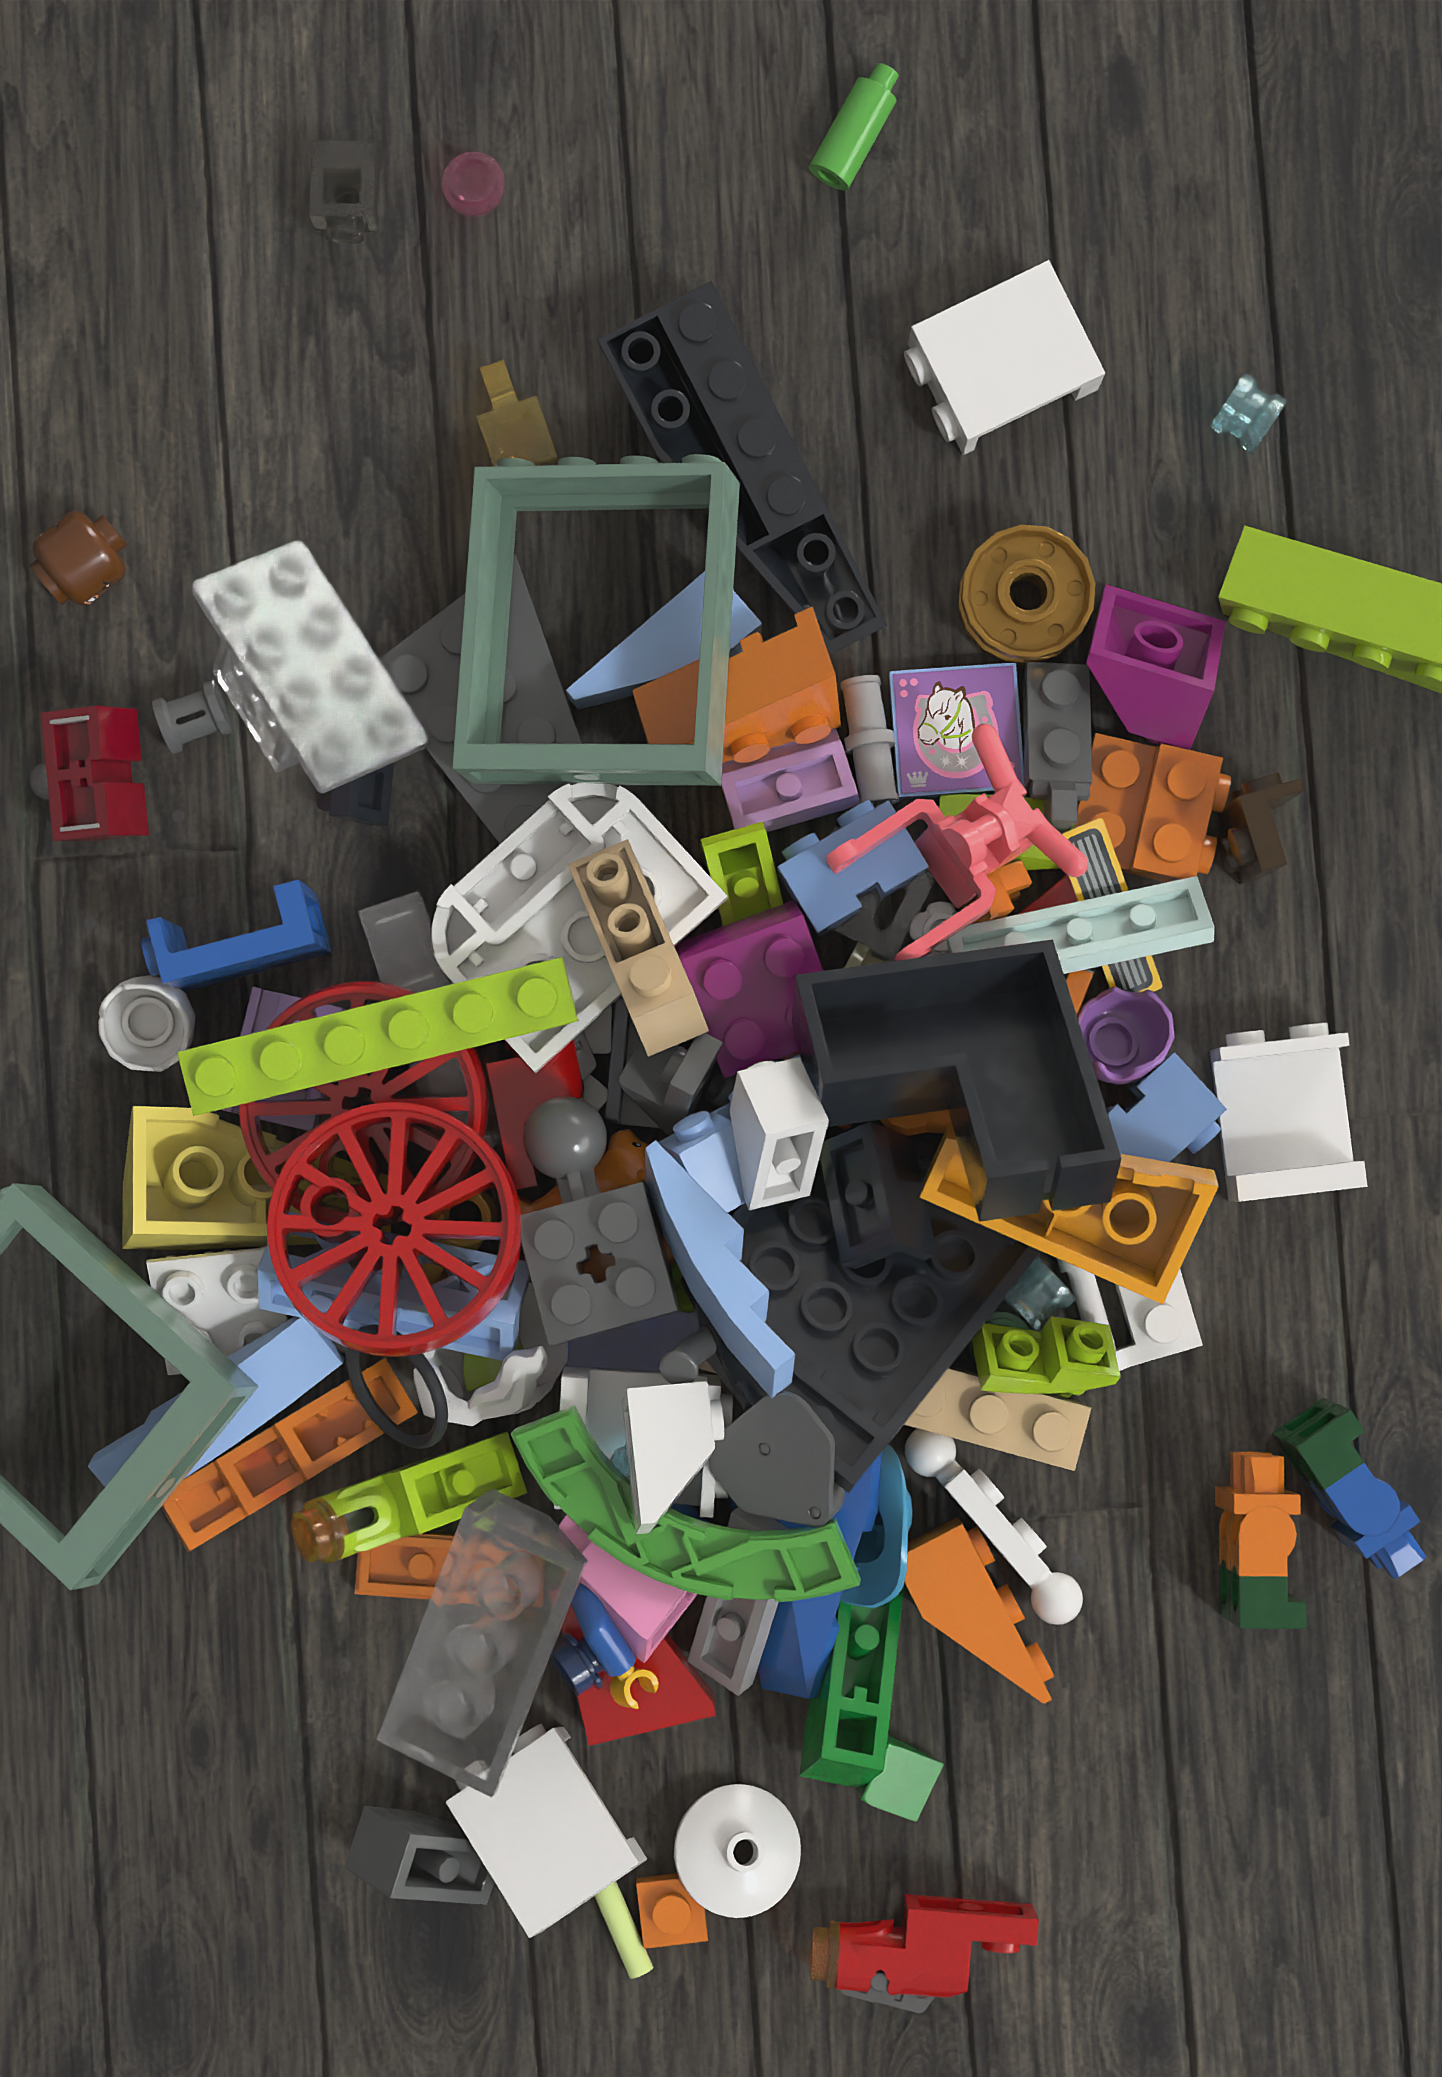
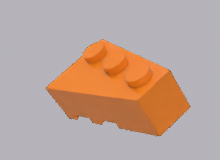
[632,607,841,763]

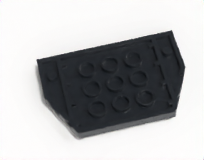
[681,1120,1042,1493]

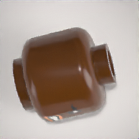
[29,511,127,606]

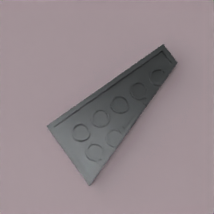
[365,555,582,844]

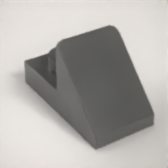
[619,1033,723,1136]

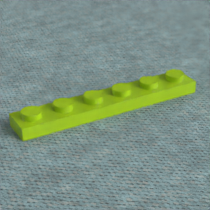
[177,957,579,1116]

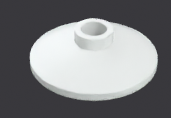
[674,1784,801,1918]

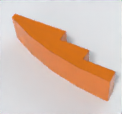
[161,1358,418,1552]

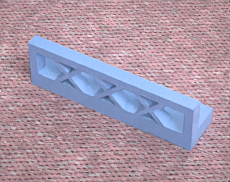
[257,1211,531,1361]

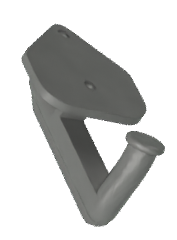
[659,1326,845,1527]

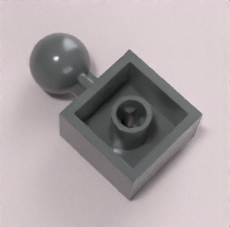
[521,1096,682,1346]

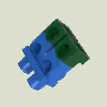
[1271,1398,1426,1579]

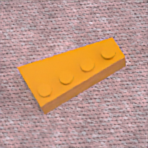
[920,1123,1219,1304]

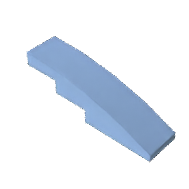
[645,1140,795,1398]
[88,1316,345,1487]

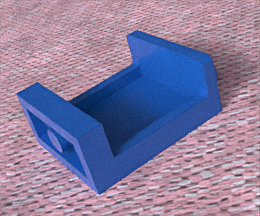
[141,880,332,992]

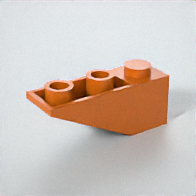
[905,1517,1054,1704]

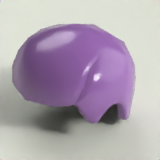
[1077,987,1175,1084]

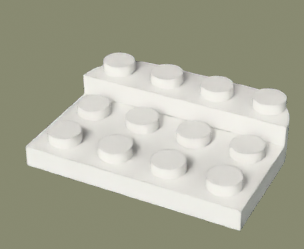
[432,783,728,1073]

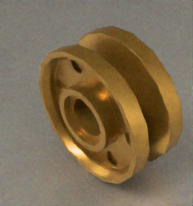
[957,525,1096,665]

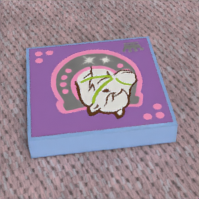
[888,663,1024,800]

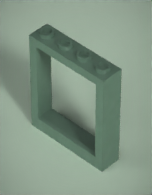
[452,454,740,786]
[0,1183,259,1591]

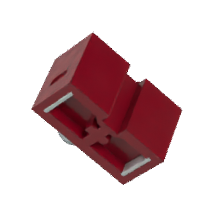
[30,705,149,842]

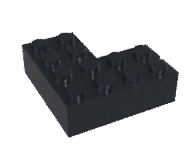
[792,939,1122,1222]

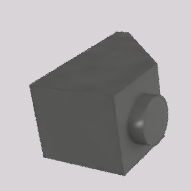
[344,1806,494,1905]

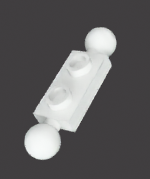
[905,1428,1083,1625]

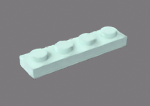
[947,876,1214,974]

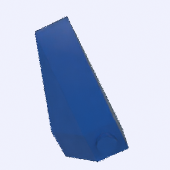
[729,1453,882,1699]

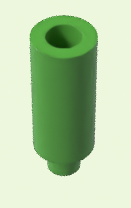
[809,63,899,191]

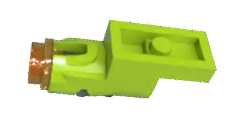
[291,1432,527,1564]

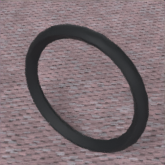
[346,1324,449,1449]

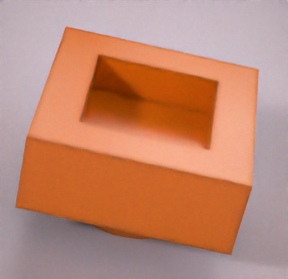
[636,1873,708,1949]

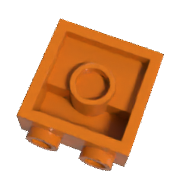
[1075,733,1231,882]

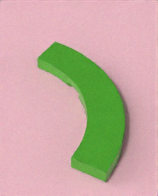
[511,1405,861,1602]

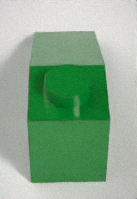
[799,1586,904,1789]

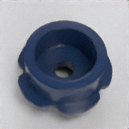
[549,1633,604,1696]

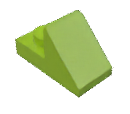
[700,821,783,926]

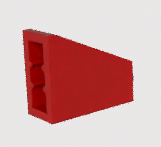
[553,1570,716,1746]

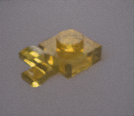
[476,360,558,466]

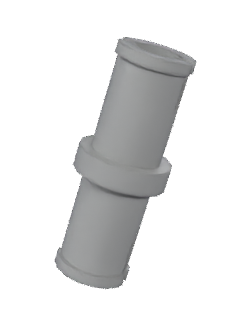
[840,675,899,808]

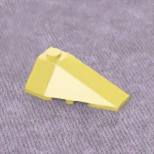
[122,1106,391,1250]

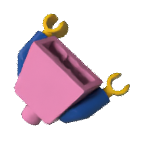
[555,1503,710,1709]

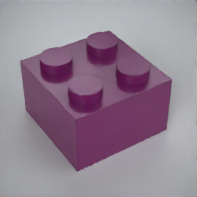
[675,900,823,1078]

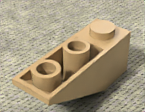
[568,839,709,1057]

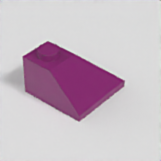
[1086,584,1226,750]

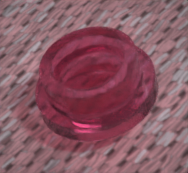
[442,152,505,216]

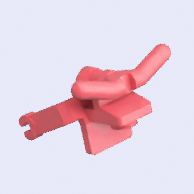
[826,724,1088,961]

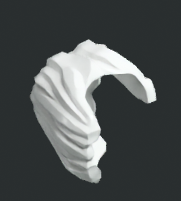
[414,1281,573,1426]

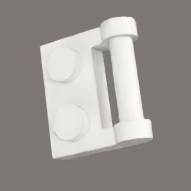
[1056,1258,1203,1371]

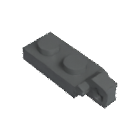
[1022,662,1092,834]

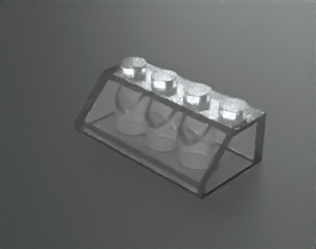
[377,1488,588,1797]

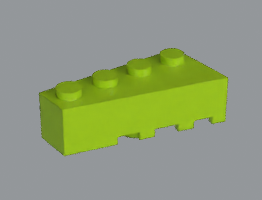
[1219,525,1442,694]

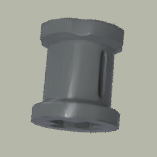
[152,679,233,754]

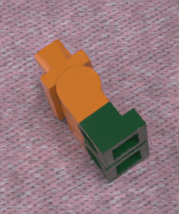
[1215,1452,1307,1629]

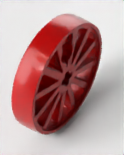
[239,981,488,1226]
[267,1102,522,1357]

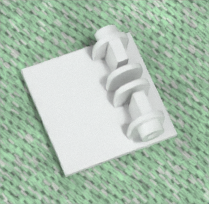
[146,1246,288,1375]

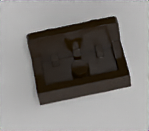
[1217,773,1304,885]

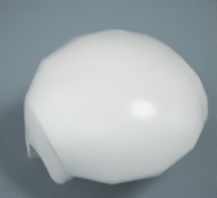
[98,975,196,1072]

